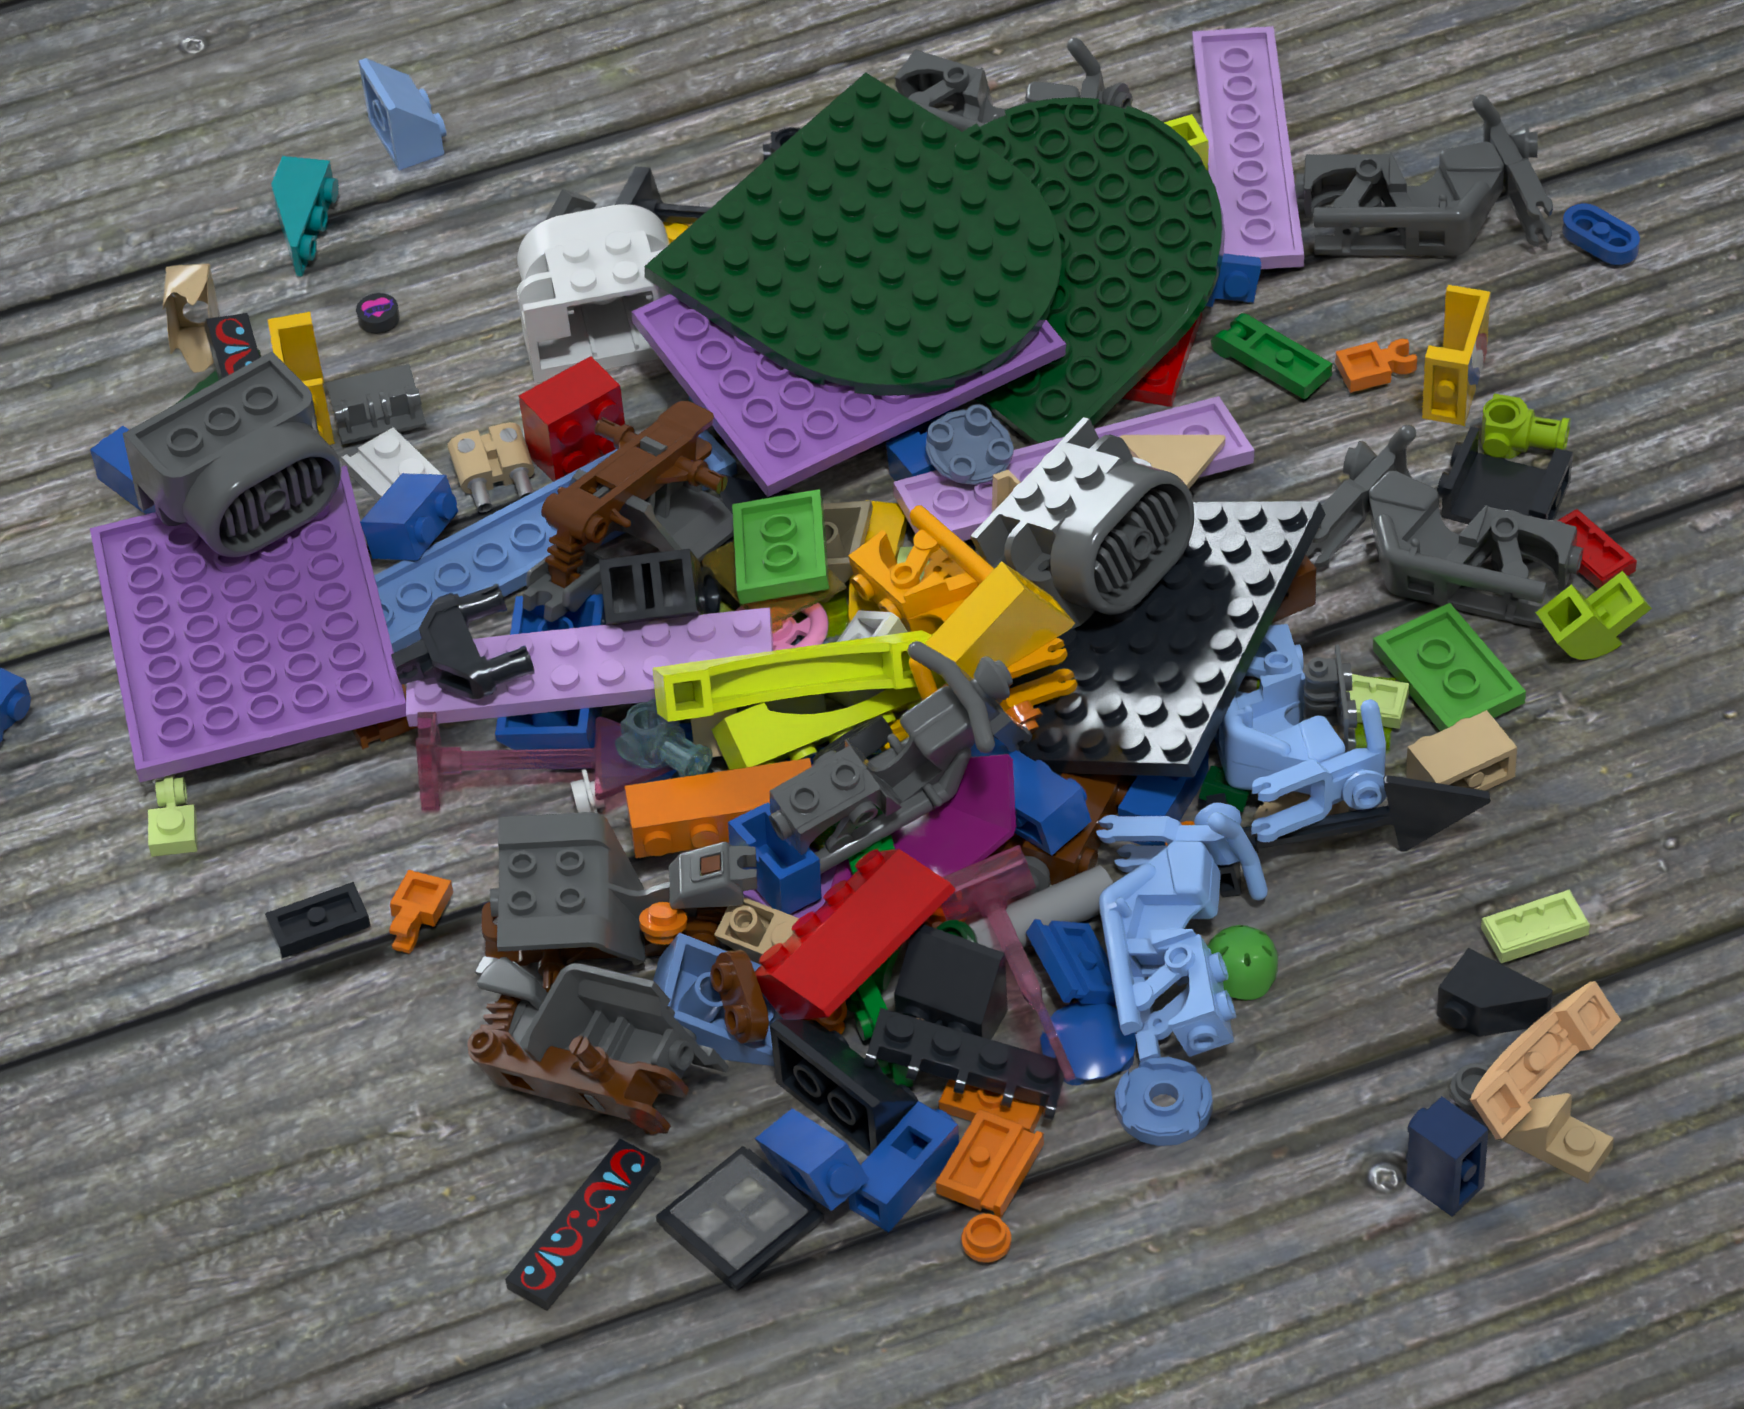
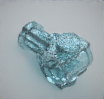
[615,698,713,777]

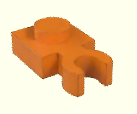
[1335,339,1417,393]

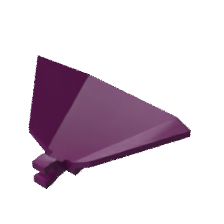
[831,754,1016,902]

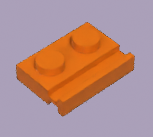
[936,1109,1044,1219]

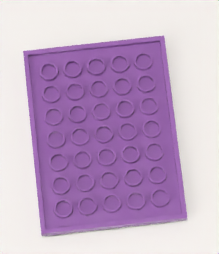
[632,294,1066,497]
[90,465,406,782]

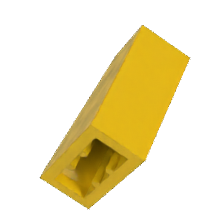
[925,561,1075,678]

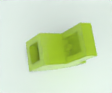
[1535,571,1652,660]

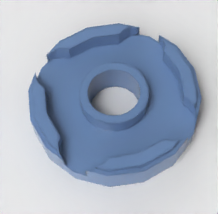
[1115,1057,1213,1146]

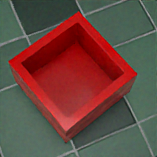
[518,356,625,482]

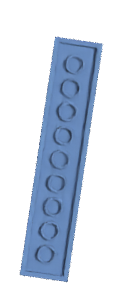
[374,430,737,653]

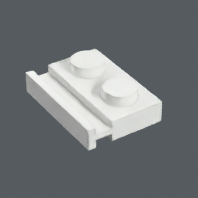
[342,427,442,502]

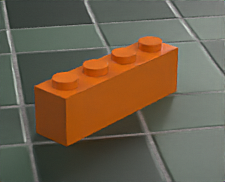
[625,758,812,858]

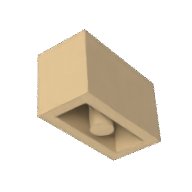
[1406,710,1517,791]

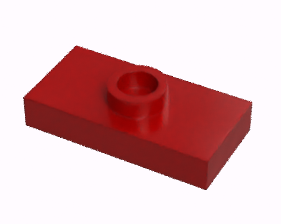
[1557,509,1637,589]

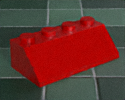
[755,849,956,1020]

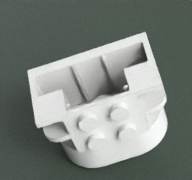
[517,204,670,383]

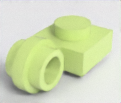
[148,774,198,857]

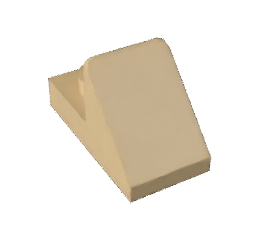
[1501,1093,1614,1183]

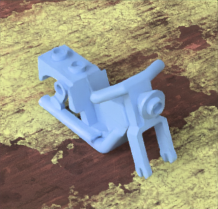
[1214,624,1387,842]
[1096,803,1268,1062]

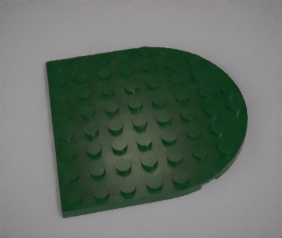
[644,72,1062,396]
[963,97,1225,445]

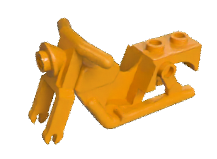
[848,505,1078,711]

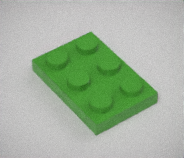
[732,489,830,604]
[1373,603,1526,731]

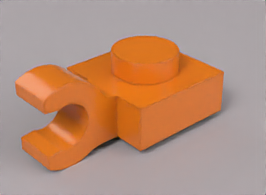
[389,870,453,954]

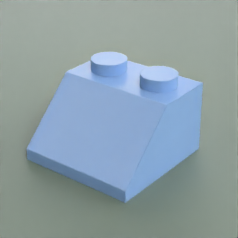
[358,58,447,170]

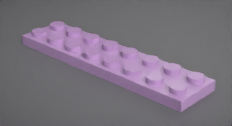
[1192,26,1304,269]
[893,396,1254,541]
[406,607,773,727]

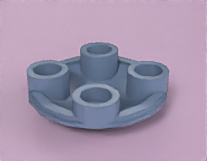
[926,405,1014,485]

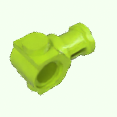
[1481,393,1571,459]

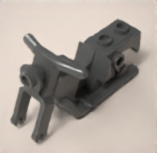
[895,38,1133,132]
[1296,94,1553,256]
[1306,425,1583,629]
[769,641,1032,874]

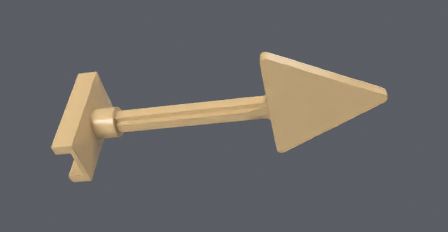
[992,435,1226,512]

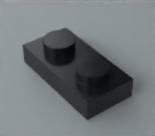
[265,882,371,958]

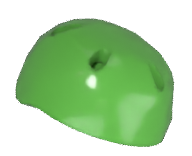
[1208,925,1278,1000]

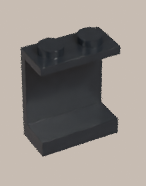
[1437,426,1573,525]

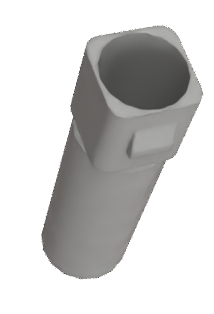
[969,865,1113,953]

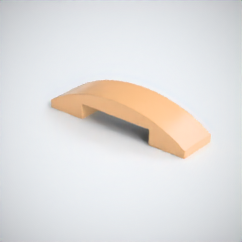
[1470,981,1621,1140]

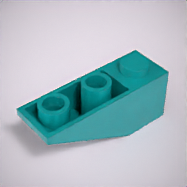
[271,156,339,277]

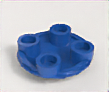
[1040,1002,1137,1086]

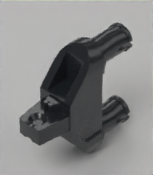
[391,583,535,699]

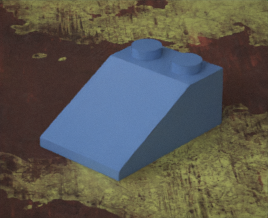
[653,932,801,1066]

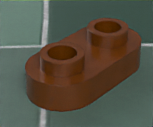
[710,950,769,1043]

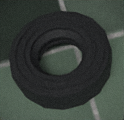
[812,716,893,762]

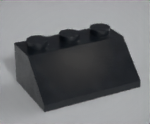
[770,1019,918,1156]

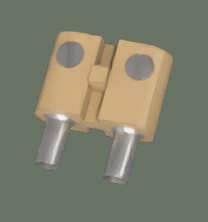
[447,422,535,513]

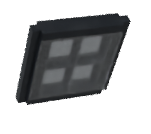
[656,1146,824,1291]

